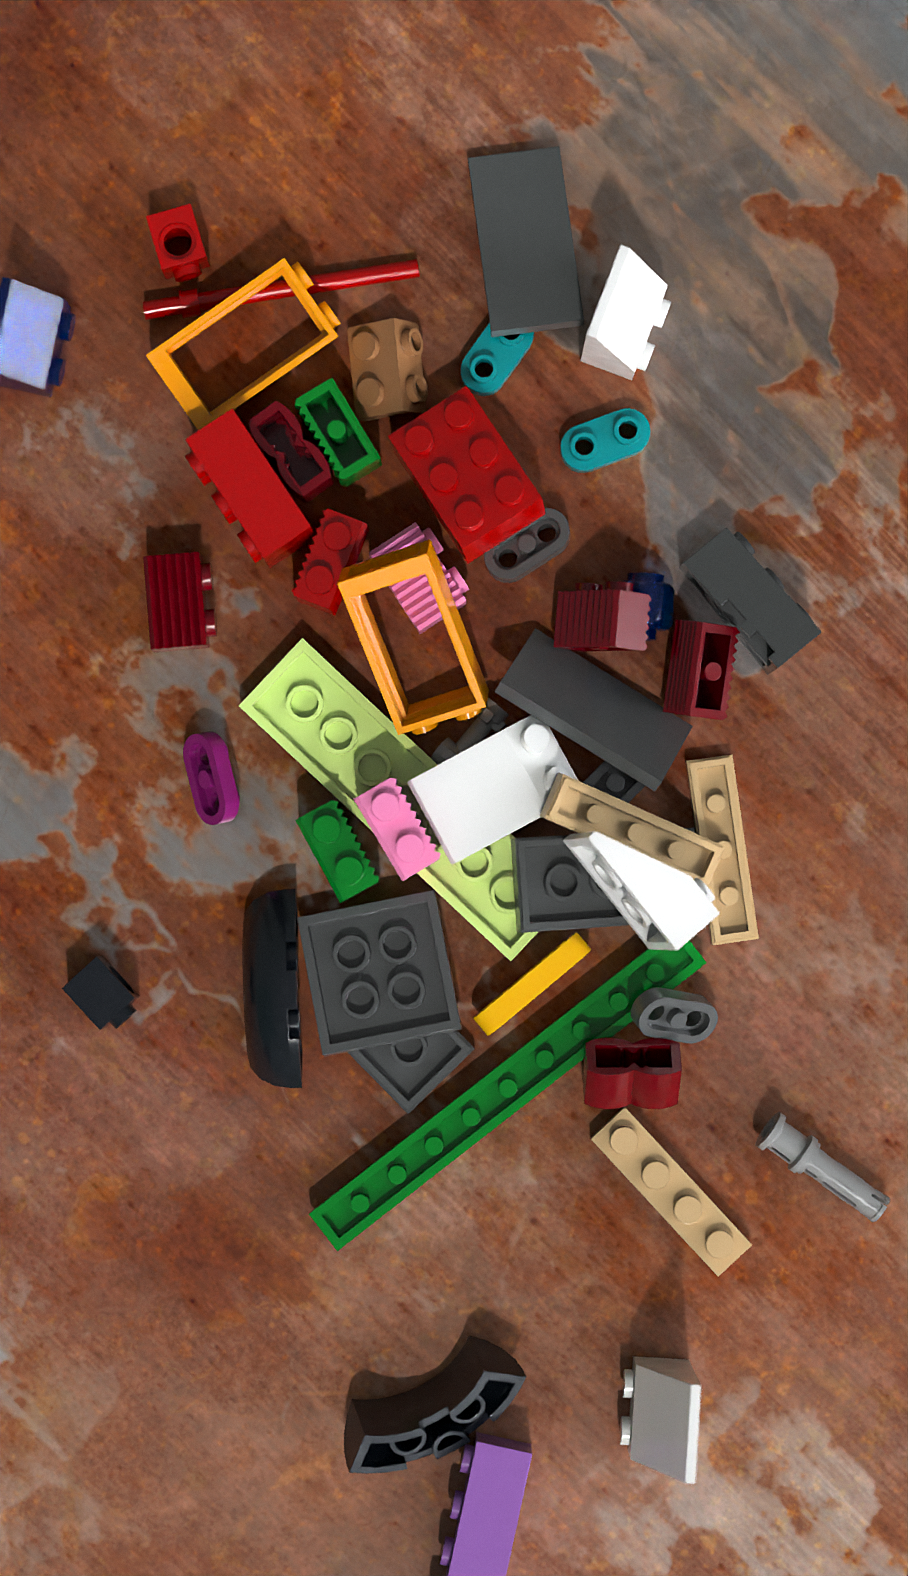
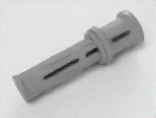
[755,1112,890,1222]

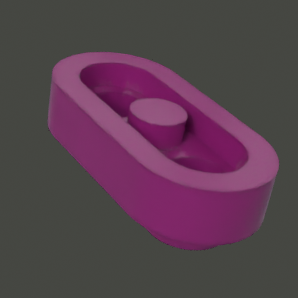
[183,731,240,825]

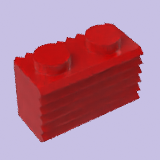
[291,508,369,616]

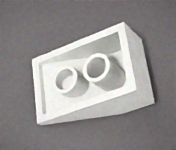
[580,245,671,380]
[407,715,578,865]
[563,831,720,950]
[620,1356,701,1484]

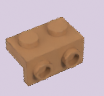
[347,318,428,421]

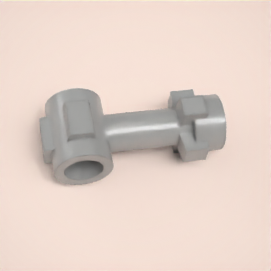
[431,698,509,765]

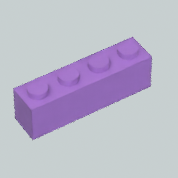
[440,1432,532,1576]

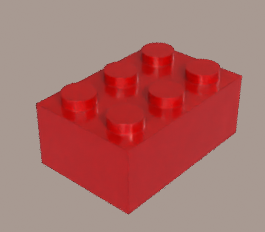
[388,385,546,564]
[185,408,315,568]

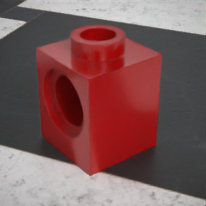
[146,203,210,282]

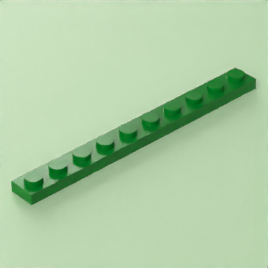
[309,940,707,1251]

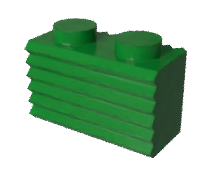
[295,378,382,487]
[295,800,381,903]

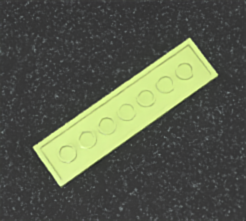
[239,638,538,961]

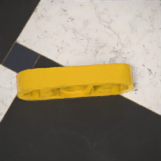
[473,931,592,1036]

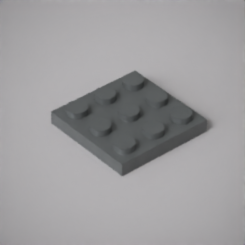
[297,890,462,1057]

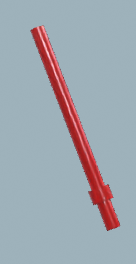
[143,259,420,320]

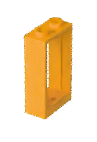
[146,258,341,430]
[337,539,489,735]

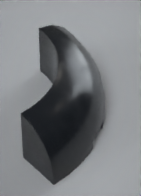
[242,889,303,1088]
[344,1336,526,1474]

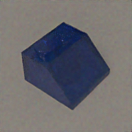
[0,277,76,397]

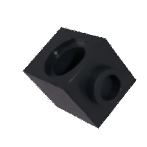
[62,955,140,1030]

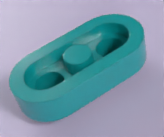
[461,323,534,396]
[560,408,650,473]

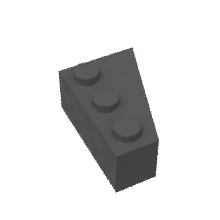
[680,527,822,675]

